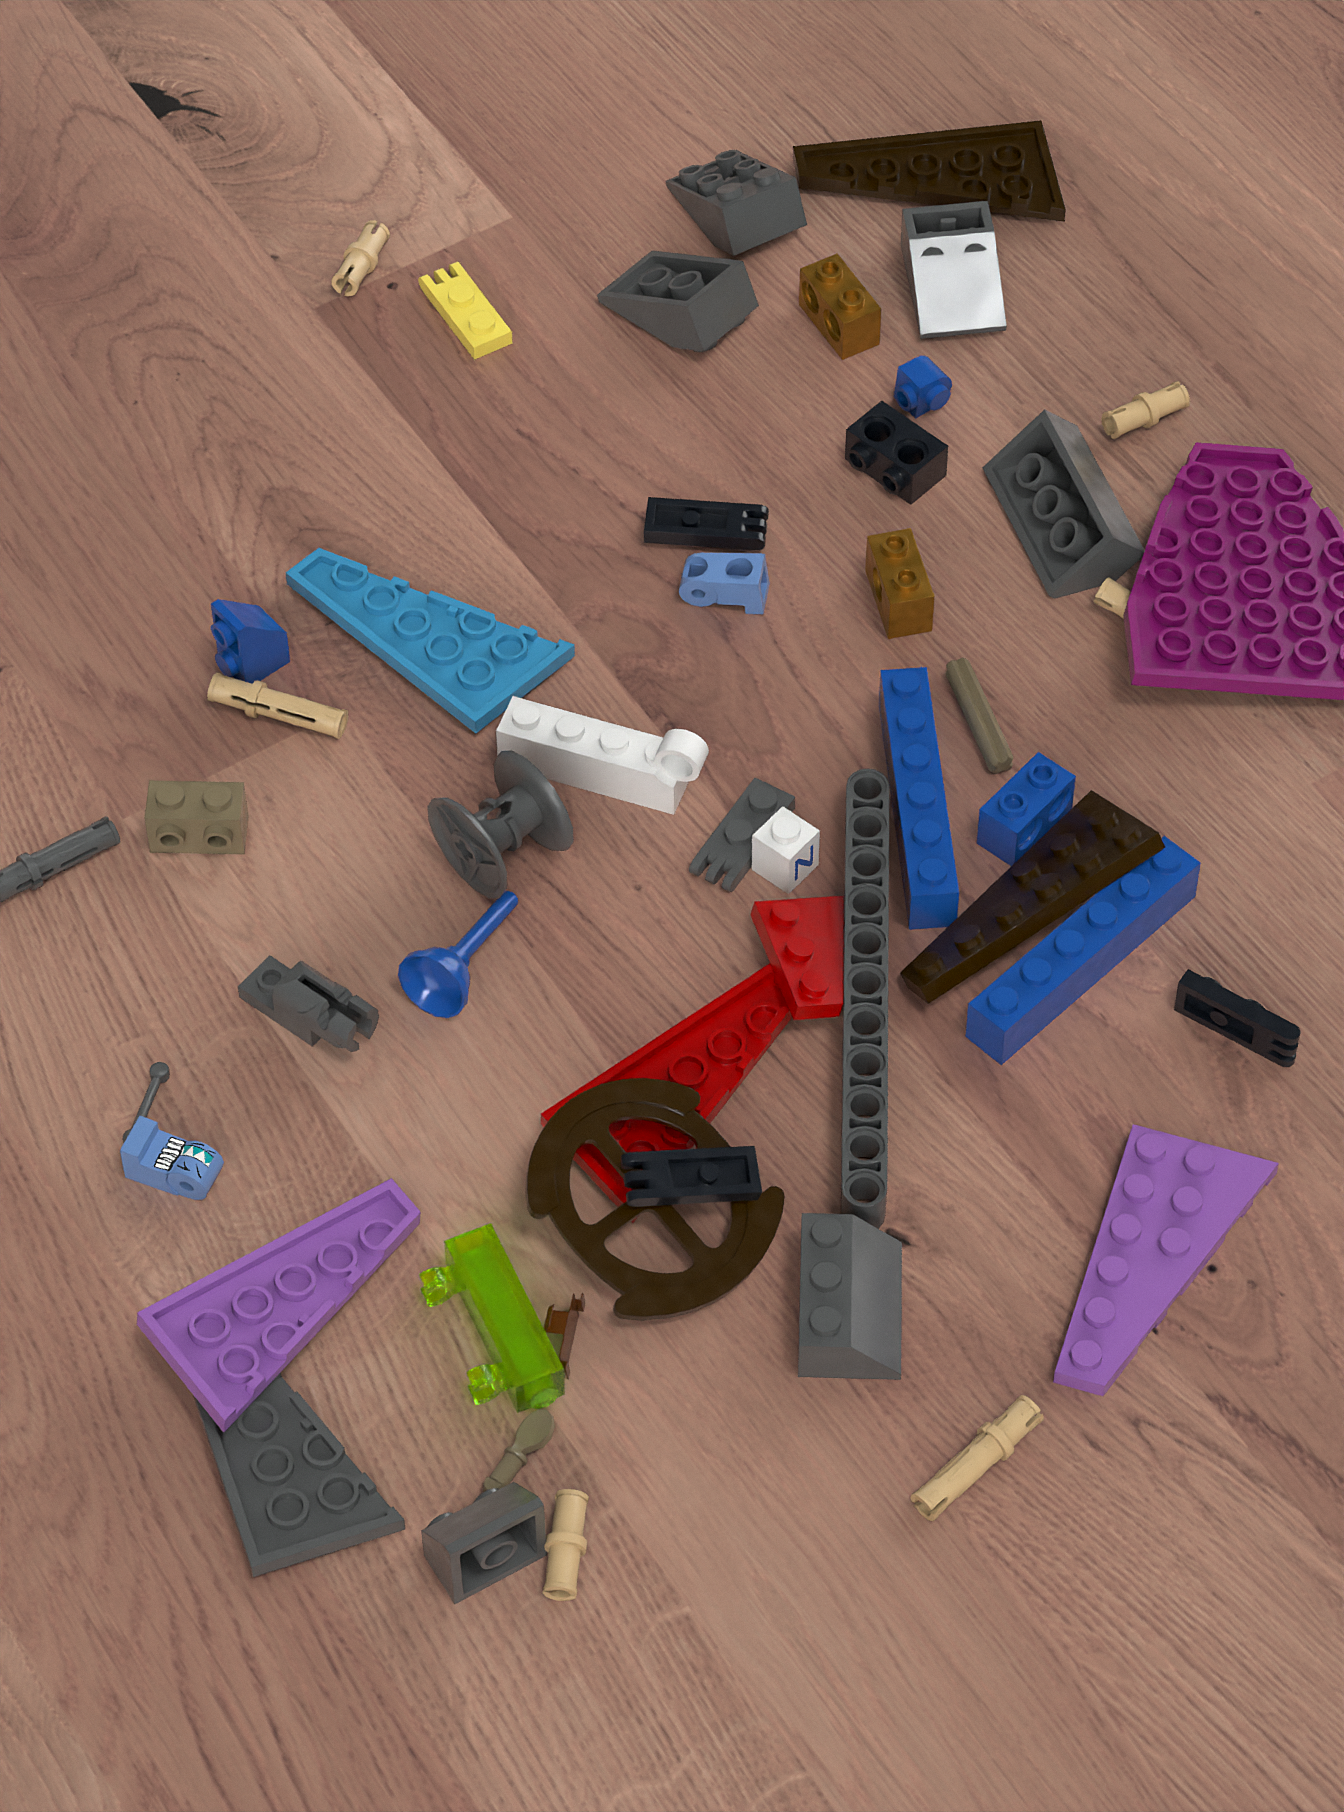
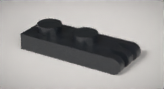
[644,497,769,550]
[1174,969,1301,1067]
[620,1146,762,1207]

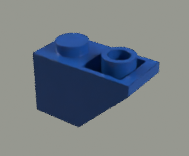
[211,599,290,684]

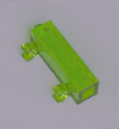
[419,1223,565,1413]

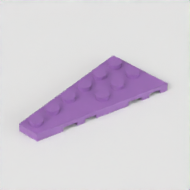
[1053,1124,1279,1396]
[137,1178,421,1432]

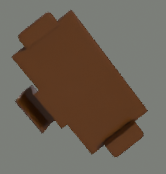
[543,1293,585,1380]

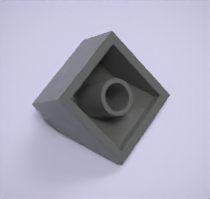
[421,1482,547,1604]

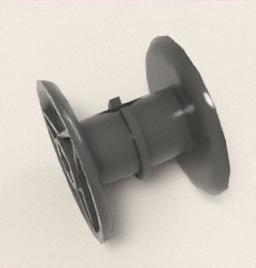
[427,750,574,899]

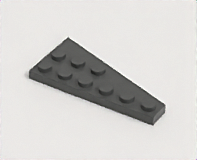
[193,1372,405,1577]

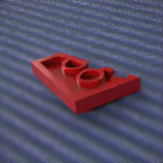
[750,895,844,1020]

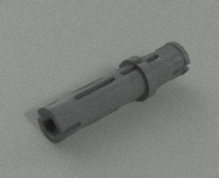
[0,816,120,903]

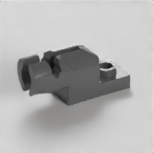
[238,955,379,1052]

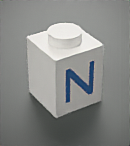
[752,806,820,894]

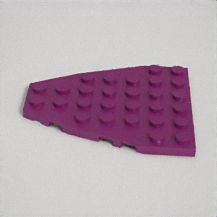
[1123,442,1344,700]

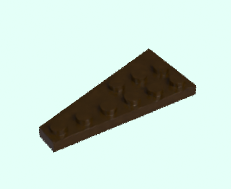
[793,120,1066,222]
[900,790,1166,1004]

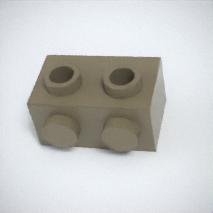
[144,780,249,854]

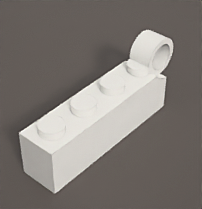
[496,696,709,815]

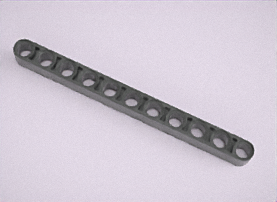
[840,768,889,1229]

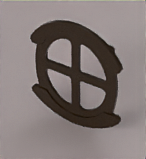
[525,1078,785,1321]

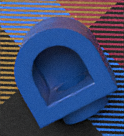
[894,356,952,419]

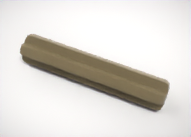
[946,658,1013,774]

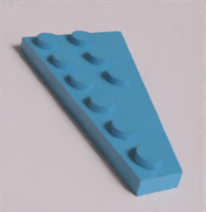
[285,548,575,734]

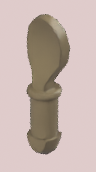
[482,1409,555,1492]

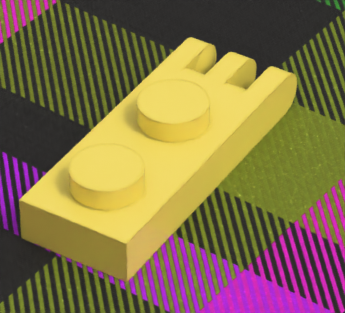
[418,262,512,360]

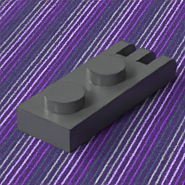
[689,778,795,892]

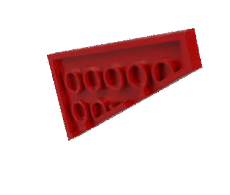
[541,963,792,1224]

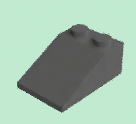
[597,250,759,352]

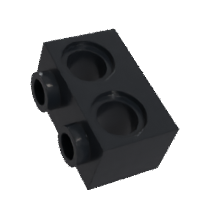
[845,401,948,505]

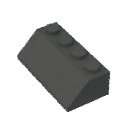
[982,409,1145,599]

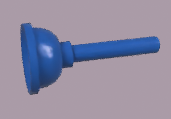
[398,891,518,1018]

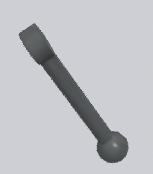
[122,1062,170,1143]

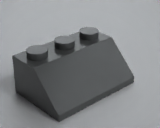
[798,1213,902,1380]

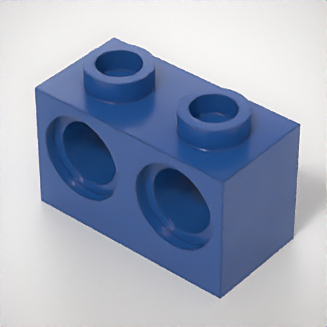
[977,752,1076,866]

